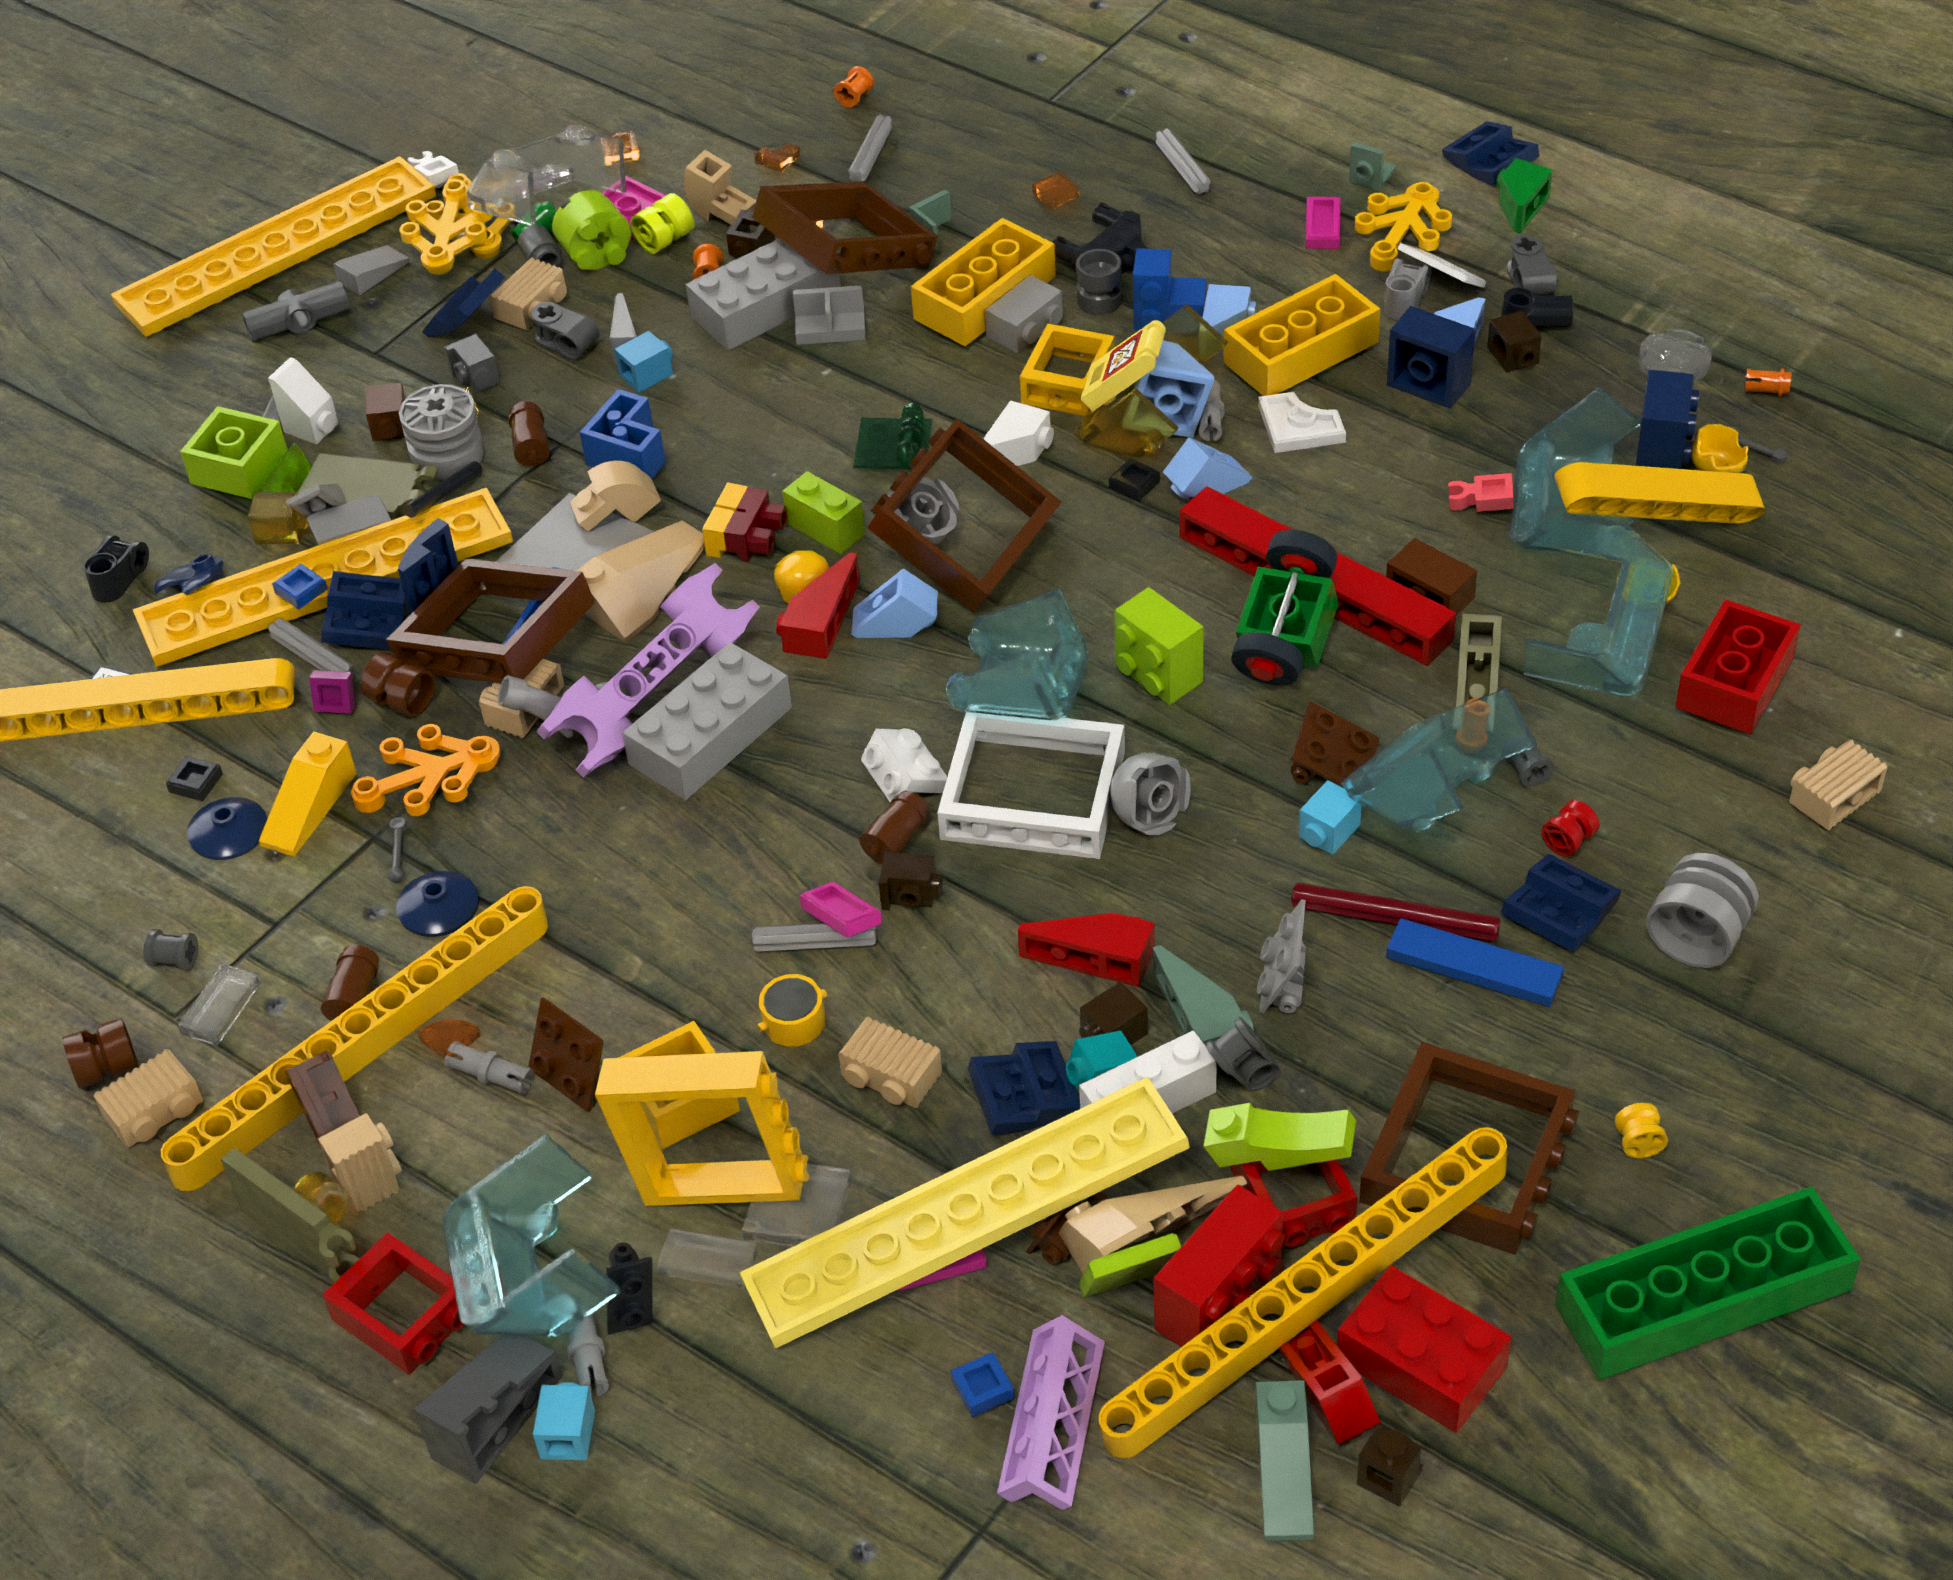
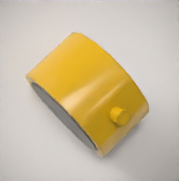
[757,974,827,1047]

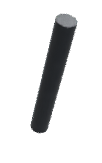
[404,461,482,518]

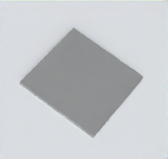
[496,493,655,621]

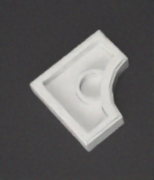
[1258,392,1346,453]

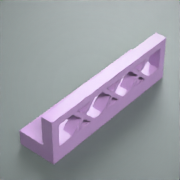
[997,1315,1105,1510]

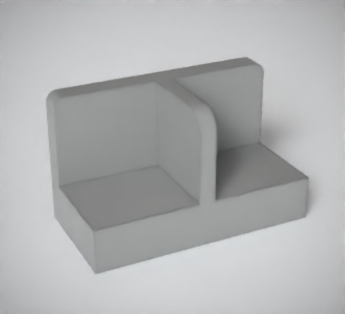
[793,286,866,345]

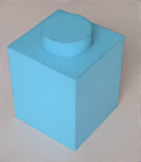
[1299,780,1362,855]
[533,1382,595,1461]

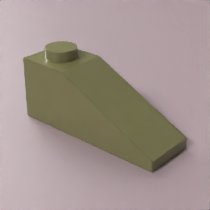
[1454,613,1502,733]

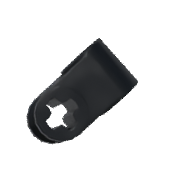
[83,535,149,603]

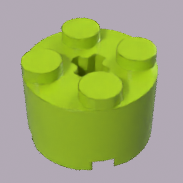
[552,190,631,270]

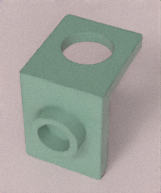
[1349,142,1396,191]
[909,189,952,253]

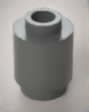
[518,225,561,267]

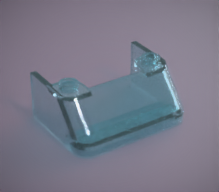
[1510,387,1641,554]
[1524,512,1673,696]
[1341,687,1537,833]
[442,1134,620,1337]

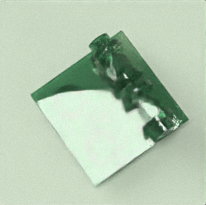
[853,402,932,470]

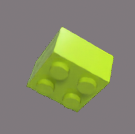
[180,406,288,499]
[1114,587,1204,705]

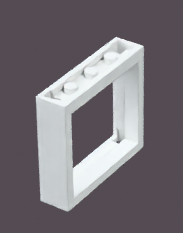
[938,707,1125,859]

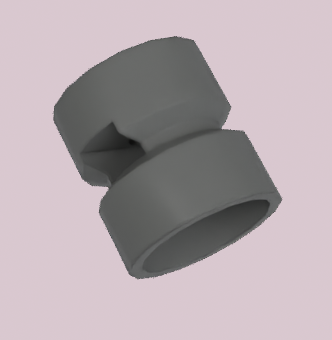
[1076,249,1122,315]

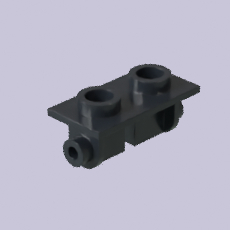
[606,1242,653,1335]

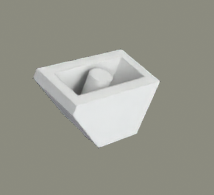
[268,357,339,445]
[983,400,1054,466]

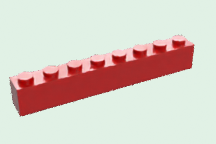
[1179,486,1456,667]

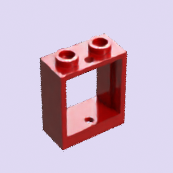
[1229,1160,1357,1248]
[322,1232,473,1375]

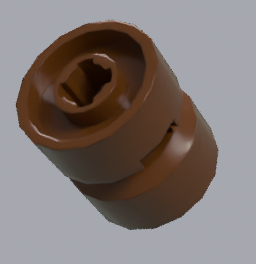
[361,652,436,717]
[62,1017,139,1089]

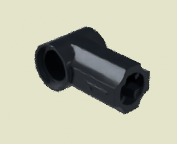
[1501,287,1573,327]

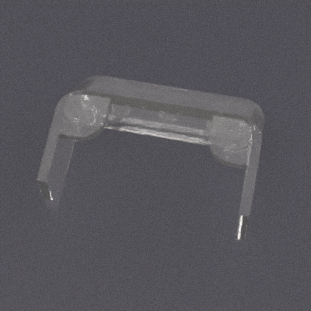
[466,125,626,226]

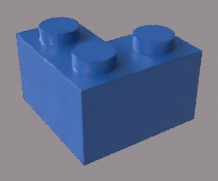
[1133,248,1207,333]
[580,389,666,479]

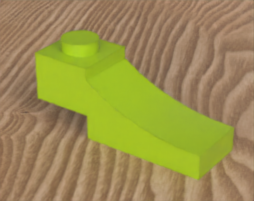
[1203,1103,1356,1171]

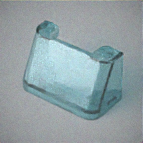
[946,588,1088,721]

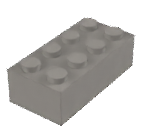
[685,239,841,351]
[622,642,792,800]

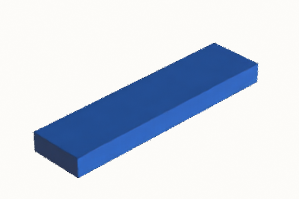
[1386,918,1564,1007]

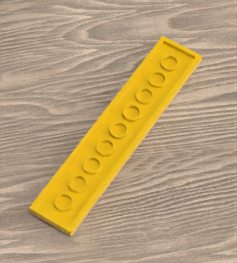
[111,156,436,337]
[133,487,513,667]

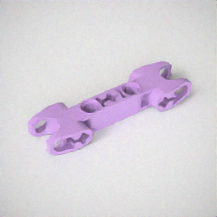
[536,563,760,778]

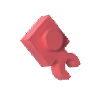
[1448,473,1514,512]

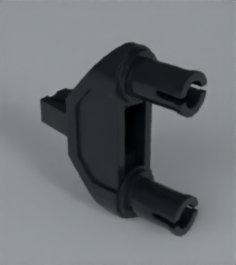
[1052,202,1149,275]

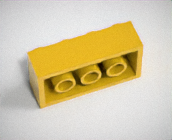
[911,218,1056,346]
[1223,274,1381,396]

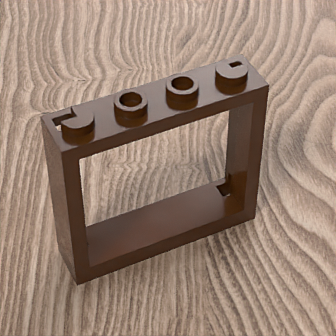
[752,181,938,274]
[867,418,1062,613]
[386,559,595,684]
[1359,1042,1580,1255]

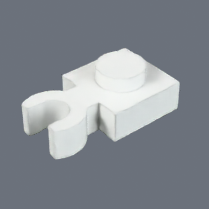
[408,151,459,188]

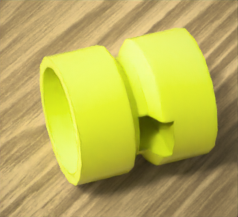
[630,193,694,254]

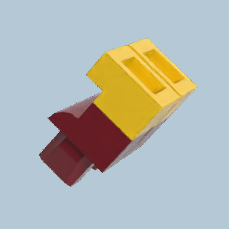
[702,482,788,563]

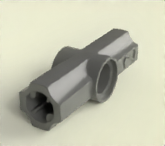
[242,281,351,342]

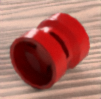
[1541,800,1600,857]

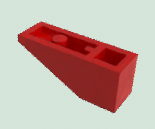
[776,552,860,659]
[1017,913,1155,987]
[1278,1320,1380,1445]

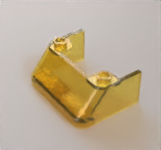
[1075,303,1228,458]

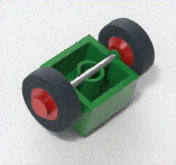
[1231,530,1339,686]

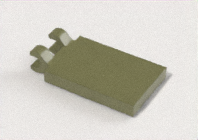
[296,453,440,520]
[221,1147,359,1285]

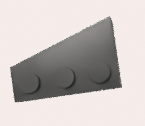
[414,1328,562,1484]

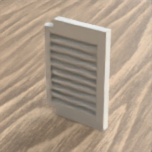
[1398,243,1487,288]

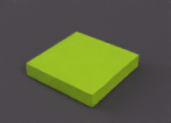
[1078,1233,1181,1298]

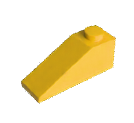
[259,731,357,857]

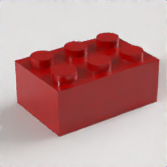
[1675,599,1801,734]
[1153,1184,1285,1347]
[1337,1265,1512,1434]

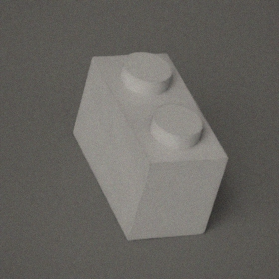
[985,275,1063,354]

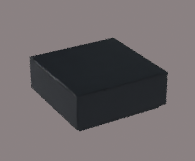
[1109,458,1160,502]
[166,756,223,802]

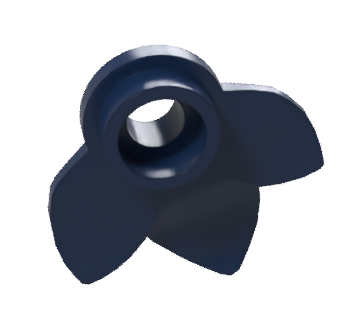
[154,553,224,595]

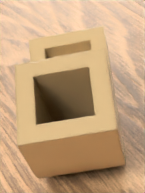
[684,150,757,225]
[570,461,661,531]

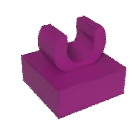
[309,670,356,714]

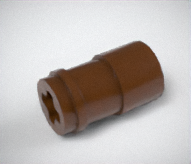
[508,401,550,467]
[859,790,930,864]
[321,945,379,1021]

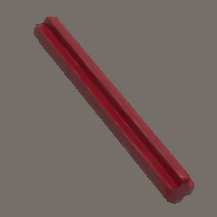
[1291,883,1500,942]

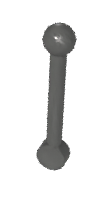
[1738,436,1787,464]
[387,817,407,883]

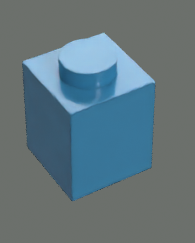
[614,331,673,393]

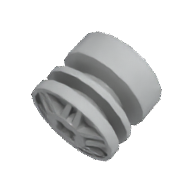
[399,384,485,480]
[1646,853,1759,968]

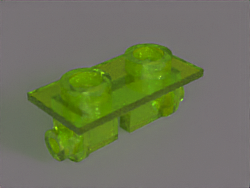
[252,443,312,517]

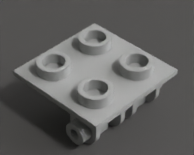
[1257,899,1306,1014]

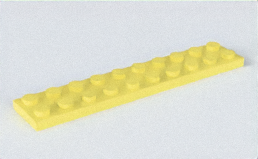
[739,1077,1190,1349]

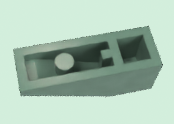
[1153,945,1254,1064]
[1255,1381,1314,1541]

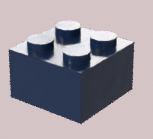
[1387,306,1475,409]
[1636,369,1699,469]

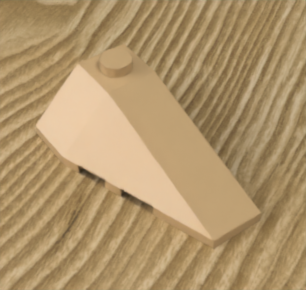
[576,520,705,643]
[1058,1175,1247,1274]

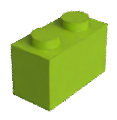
[782,471,865,554]

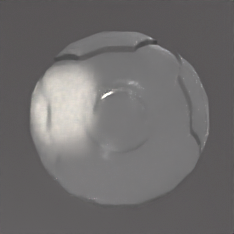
[1638,328,1712,382]

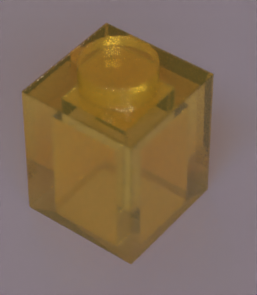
[248,492,309,544]

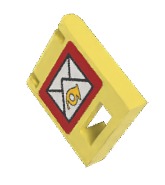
[1081,320,1166,412]

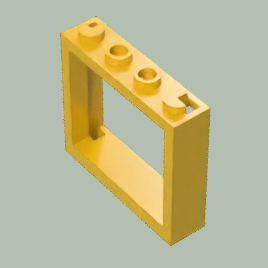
[595,1051,810,1206]

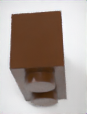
[1386,538,1477,616]

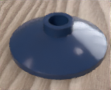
[187,797,267,860]
[396,871,479,937]

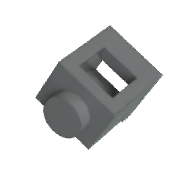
[445,334,500,393]

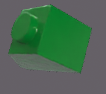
[1496,158,1553,234]

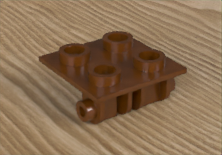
[1290,701,1380,797]
[528,997,604,1112]

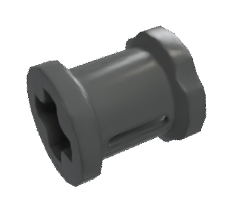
[1502,733,1554,787]
[143,929,198,970]

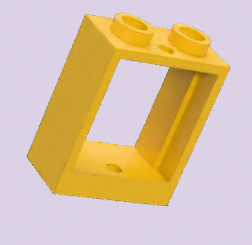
[1020,323,1115,417]

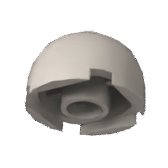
[887,473,959,545]
[1110,752,1191,835]

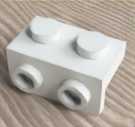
[861,728,947,802]

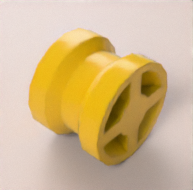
[1614,1103,1668,1159]

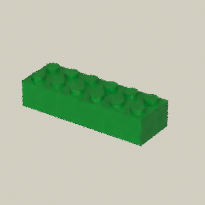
[1555,1186,1861,1380]

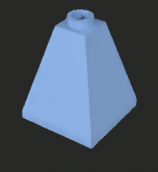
[1123,340,1214,438]

